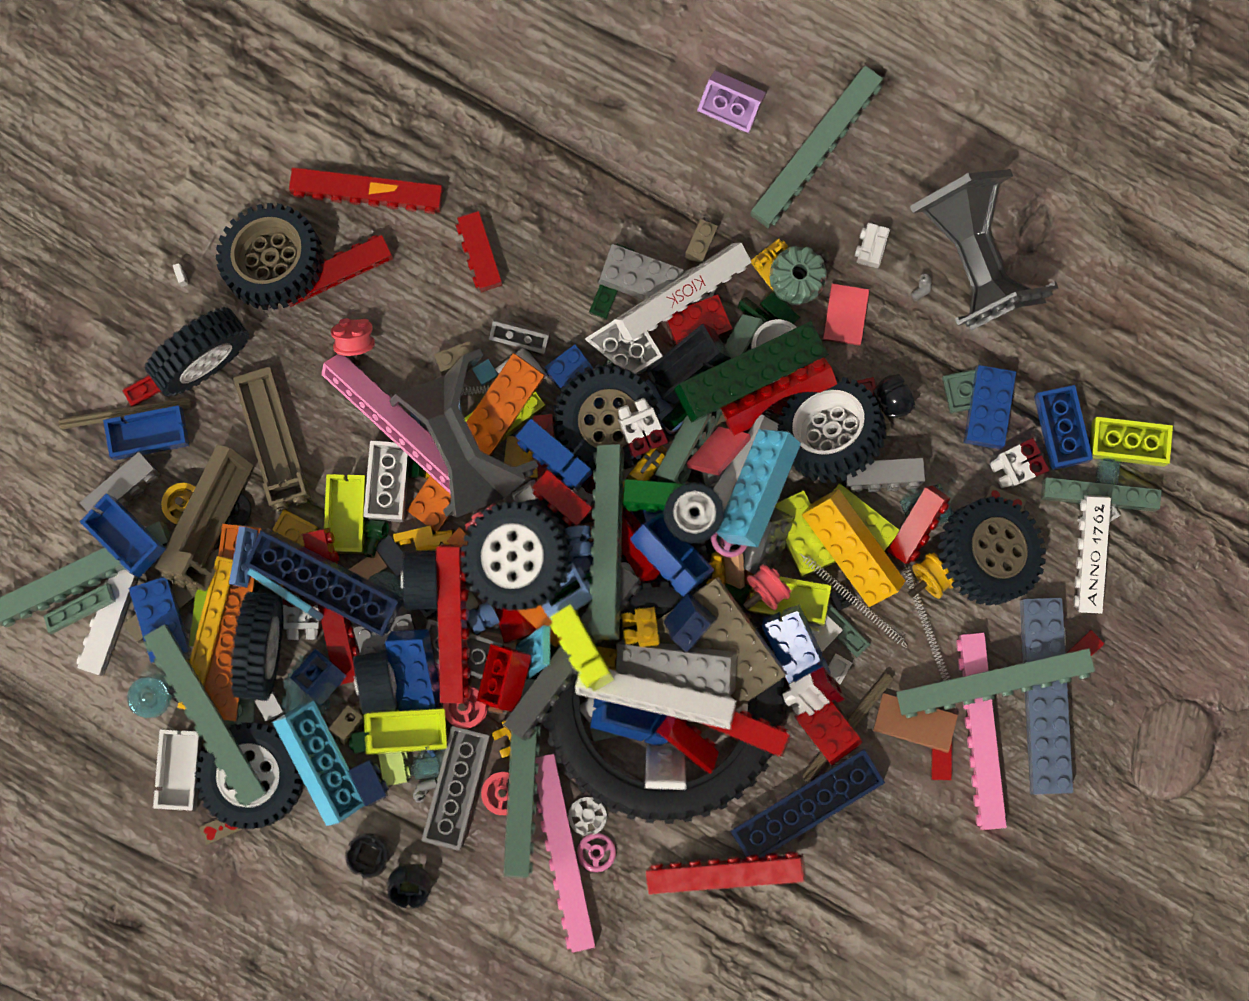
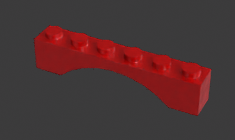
[721,357,837,436]

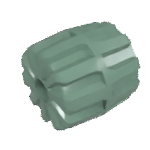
[769,246,827,305]

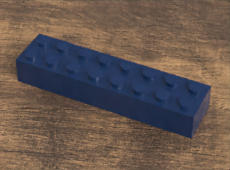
[245,528,404,636]
[730,749,885,859]

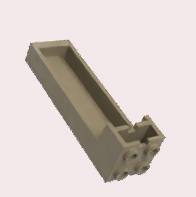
[233,366,311,512]
[155,445,254,592]

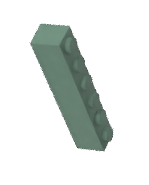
[1041,478,1162,512]

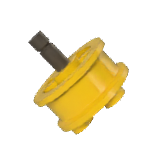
[161,483,195,525]
[908,552,954,599]

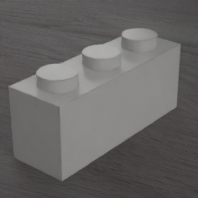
[489,318,550,354]

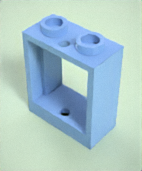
[542,563,592,619]

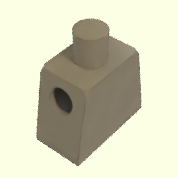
[329,700,363,747]

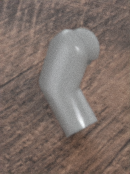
[911,274,932,301]
[413,778,437,803]

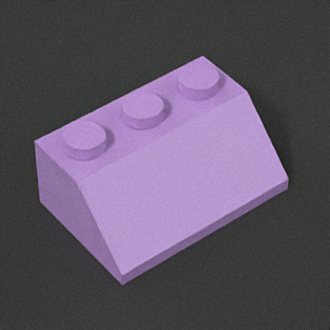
[697,70,766,133]

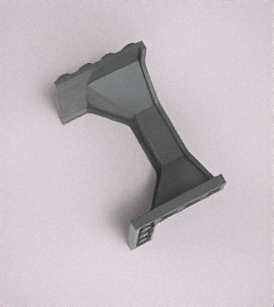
[910,169,1058,331]
[389,349,538,518]

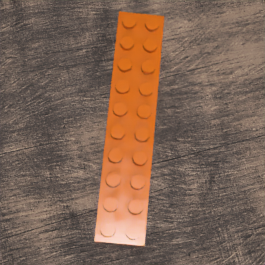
[406,353,546,532]
[204,524,262,722]

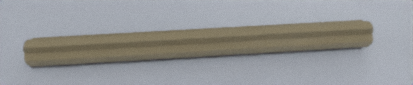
[59,397,191,429]
[802,673,893,782]

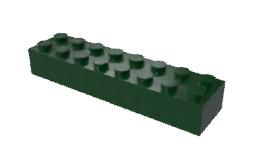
[674,321,829,423]

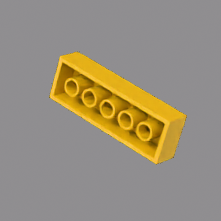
[802,488,906,607]

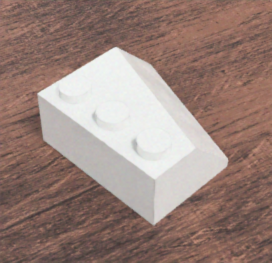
[585,320,663,375]

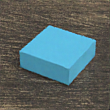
[472,359,498,386]

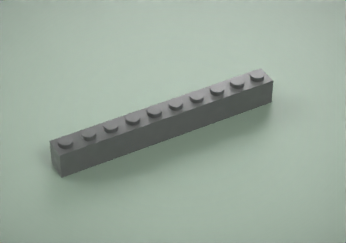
[503,566,642,741]

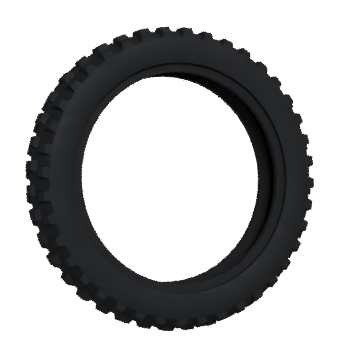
[543,578,787,824]

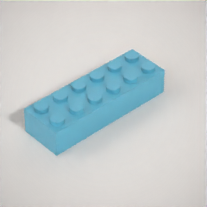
[716,429,801,547]
[273,701,365,826]

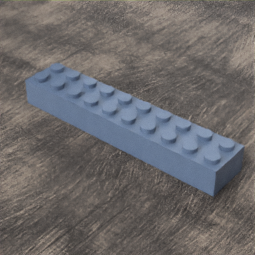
[1020,598,1073,795]

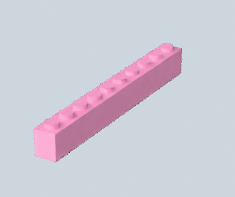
[321,354,451,494]
[956,633,1006,830]
[534,754,595,953]

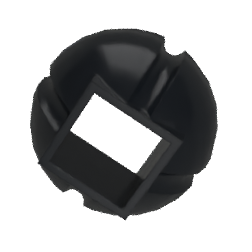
[873,374,915,418]
[345,833,390,878]
[387,863,432,909]

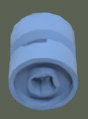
[565,526,592,557]
[467,601,500,635]

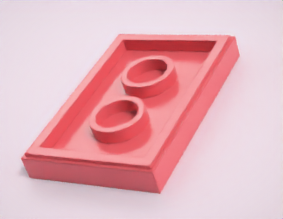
[823,284,869,346]
[686,427,751,476]

